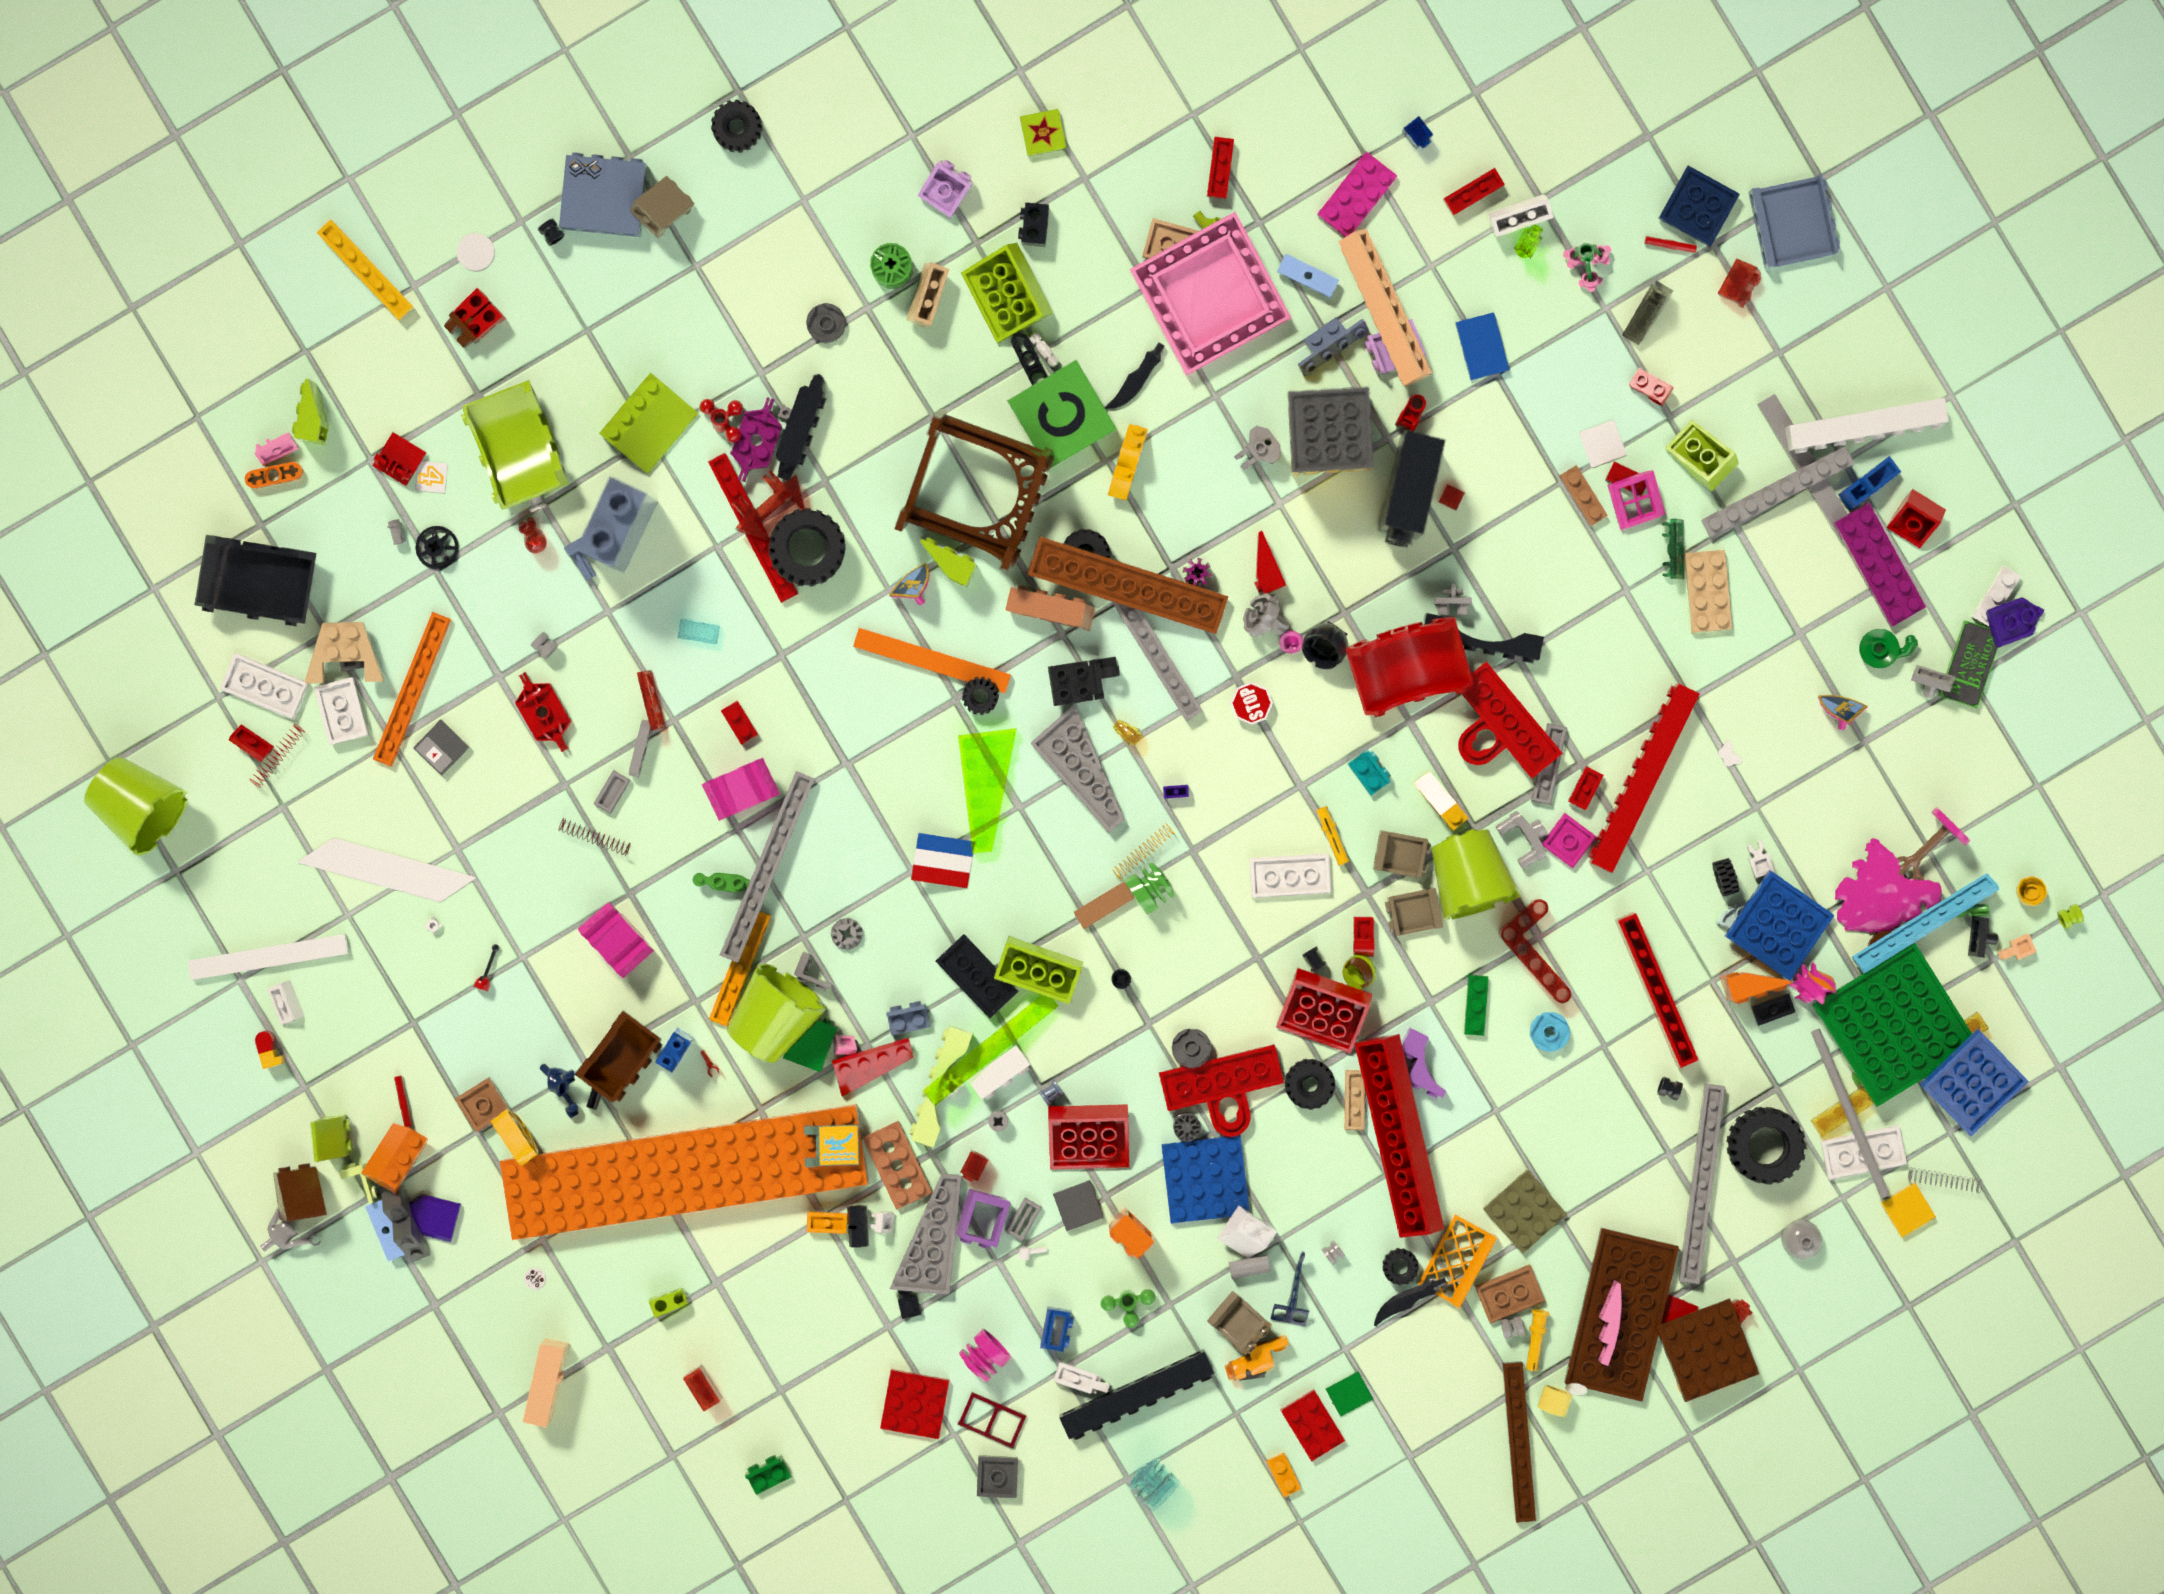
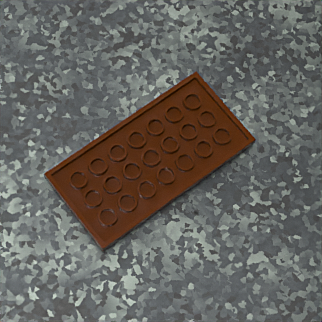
[1564,1227,1679,1402]

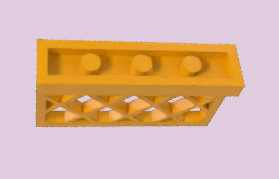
[1417,1214,1498,1308]

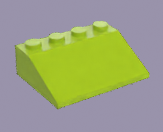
[961,242,1053,343]
[599,372,699,474]

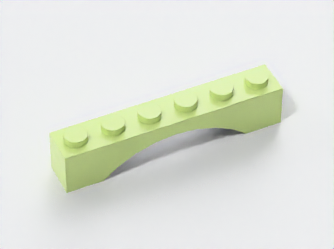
[909,1025,973,1148]

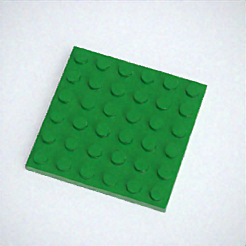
[1812,942,1972,1107]

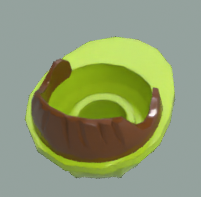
[1342,955,1377,989]

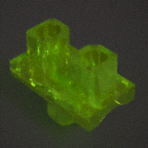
[1514,224,1543,259]

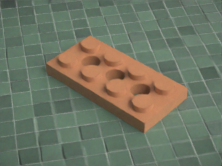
[862,1120,932,1210]

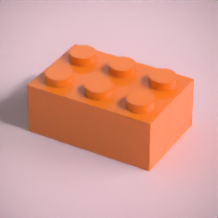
[1109,1207,1155,1259]

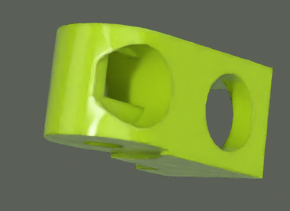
[648,1287,689,1318]

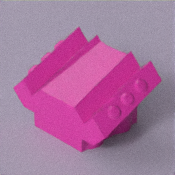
[701,758,780,821]
[577,902,654,978]

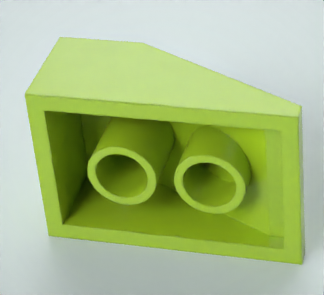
[1665,420,1739,492]
[310,1115,353,1162]

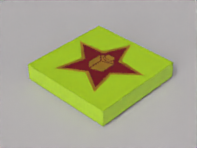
[1020,109,1066,157]

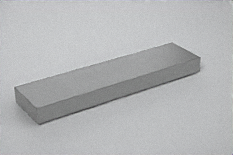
[1531,723,1567,805]

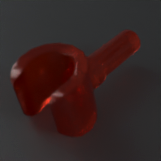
[700,1050,719,1077]

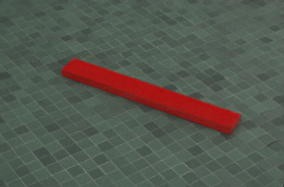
[708,453,799,603]

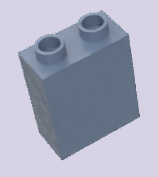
[575,476,658,573]

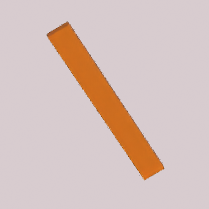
[373,612,452,767]
[853,628,1011,693]

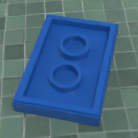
[1455,312,1509,381]

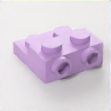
[917,160,974,218]

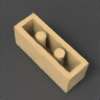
[906,262,949,327]

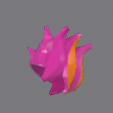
[1789,962,1836,1004]

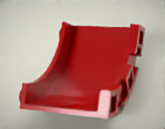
[1345,617,1474,717]

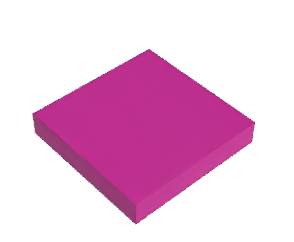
[1542,813,1597,868]

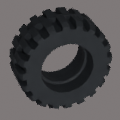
[769,508,846,587]
[1726,1107,1807,1185]

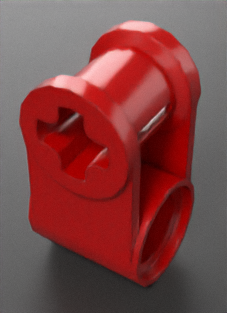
[1395,394,1426,432]

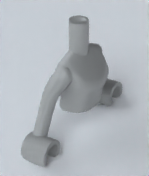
[260,1207,322,1252]

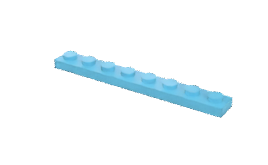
[1852,873,2000,973]

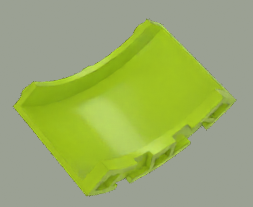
[461,380,569,510]

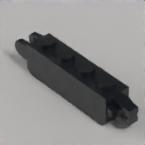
[775,374,827,481]

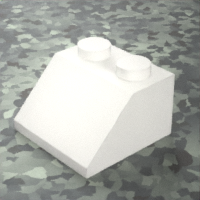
[1217,1206,1277,1258]

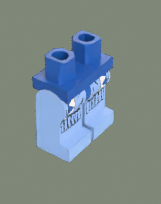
[655,1027,694,1073]

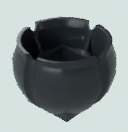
[1302,621,1349,670]

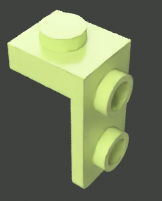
[339,1162,378,1204]

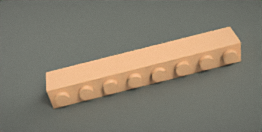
[1339,229,1432,386]

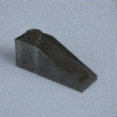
[1622,281,1674,345]

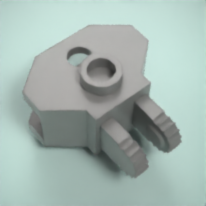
[1234,426,1281,471]

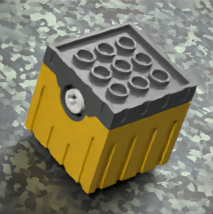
[1288,387,1373,475]

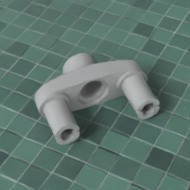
[1495,811,1548,869]

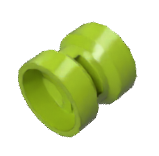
[2057,904,2085,930]

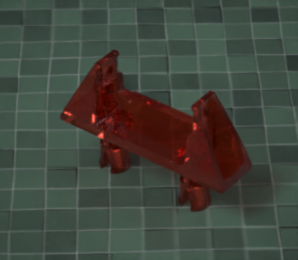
[732,470,805,542]

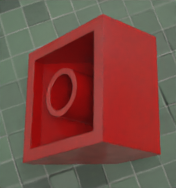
[1886,489,1946,548]

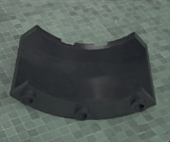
[194,535,317,627]

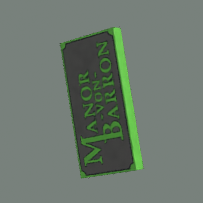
[1938,620,1998,709]

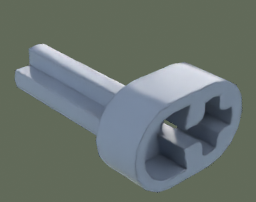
[564,538,596,581]

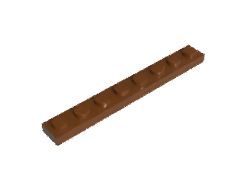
[1502,1361,1536,1523]

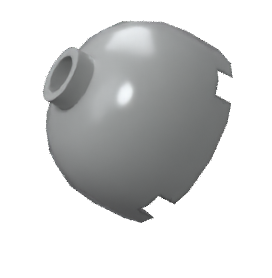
[1781,1219,1823,1260]

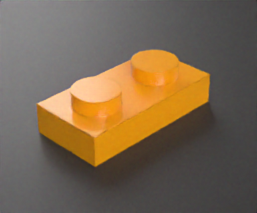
[807,1211,848,1234]
[1266,1452,1302,1497]

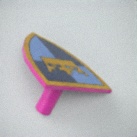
[889,563,930,605]
[1818,695,1868,730]

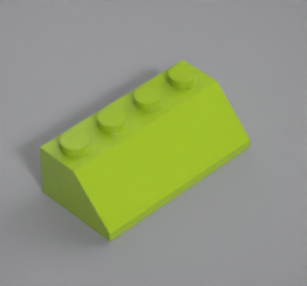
[994,936,1084,1004]

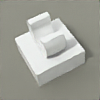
[870,1211,894,1233]

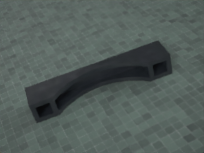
[1423,613,1544,664]

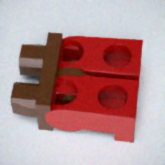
[444,288,506,348]

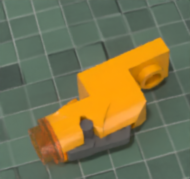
[1224,1335,1289,1381]

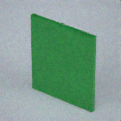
[1325,1371,1373,1417]

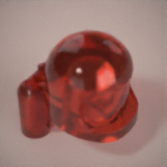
[518,517,547,554]

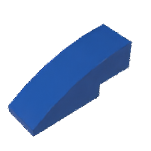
[1838,456,1902,510]

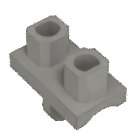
[1434,583,1472,615]

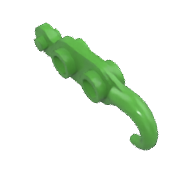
[692,872,750,892]

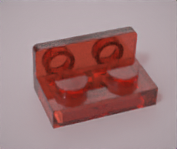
[1718,258,1761,308]

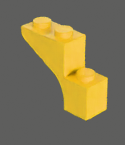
[1107,423,1148,501]

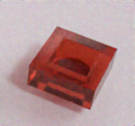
[1438,484,1465,511]

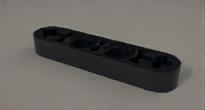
[1011,332,1048,386]

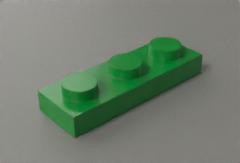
[1464,975,1489,1036]

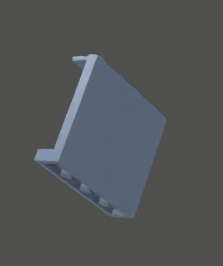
[1748,174,1840,270]

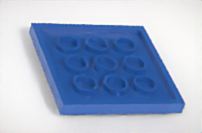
[1724,870,1835,980]
[1920,1029,2029,1136]
[1161,1135,1249,1224]

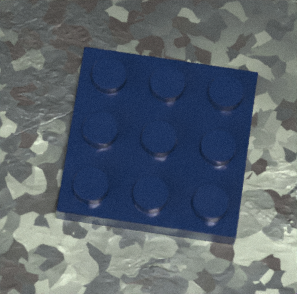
[1658,165,1740,247]

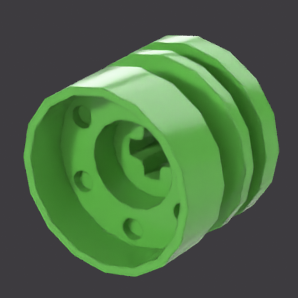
[870,243,913,289]
[1124,862,1175,915]

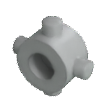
[777,405,792,422]

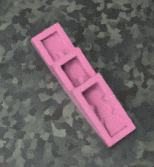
[1598,1280,1621,1366]

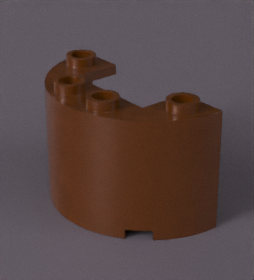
[575,1010,663,1103]

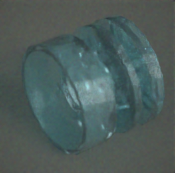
[1128,1457,1181,1511]

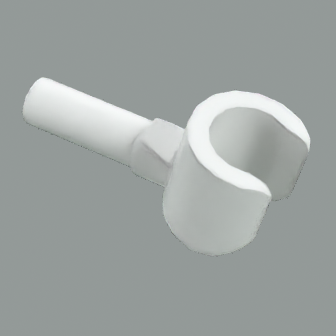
[1019,1247,1047,1260]

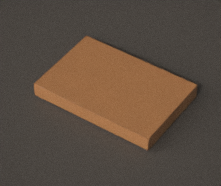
[1474,1264,1545,1324]

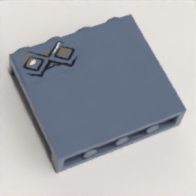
[559,152,648,237]

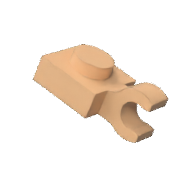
[1997,933,2037,960]

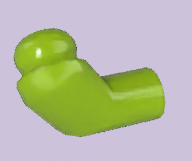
[1193,211,1220,229]

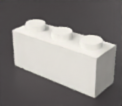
[1487,194,1554,237]
[968,1044,1030,1100]

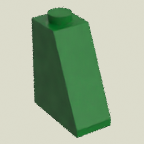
[783,1018,838,1072]

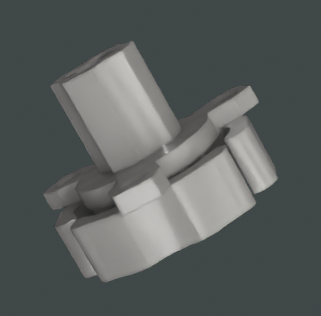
[1243,593,1289,637]

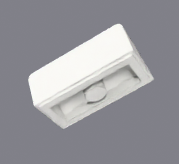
[267,980,304,1026]

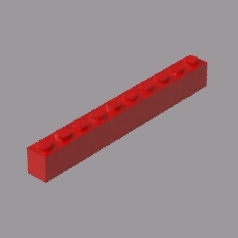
[1588,683,1700,873]

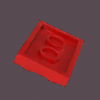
[1280,1389,1345,1462]

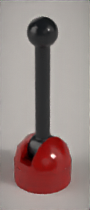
[473,944,500,992]

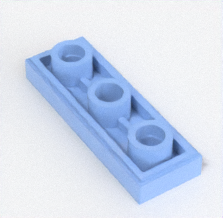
[1277,254,1339,298]
[365,1200,405,1262]

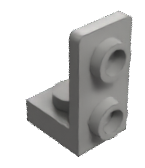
[794,952,833,991]

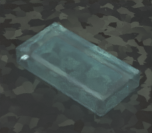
[677,619,720,645]

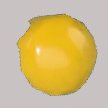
[2016,876,2047,906]

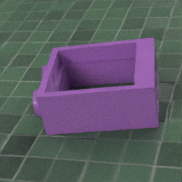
[955,1188,1011,1249]

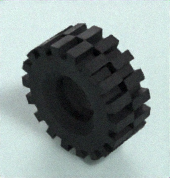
[711,100,762,153]
[1063,529,1110,558]
[1285,1059,1335,1110]

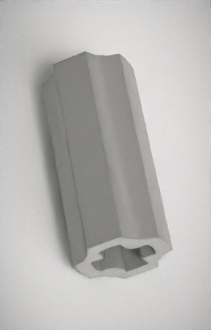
[1228,1255,1271,1279]

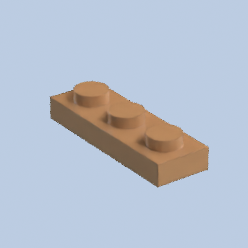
[1559,465,1608,526]

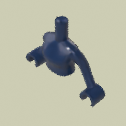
[540,1064,579,1118]

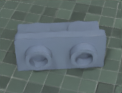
[886,1001,931,1036]

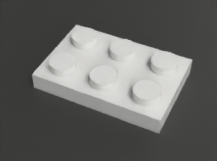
[314,677,369,745]

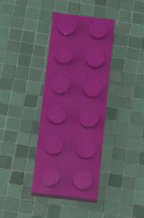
[1833,503,1926,627]

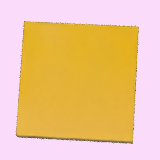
[1880,1182,1936,1237]

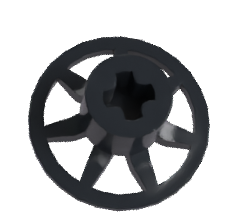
[415,526,459,569]

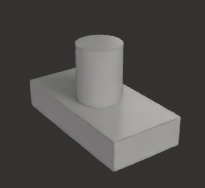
[1911,665,1956,698]

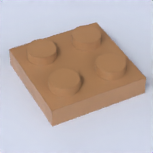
[455,1077,510,1132]

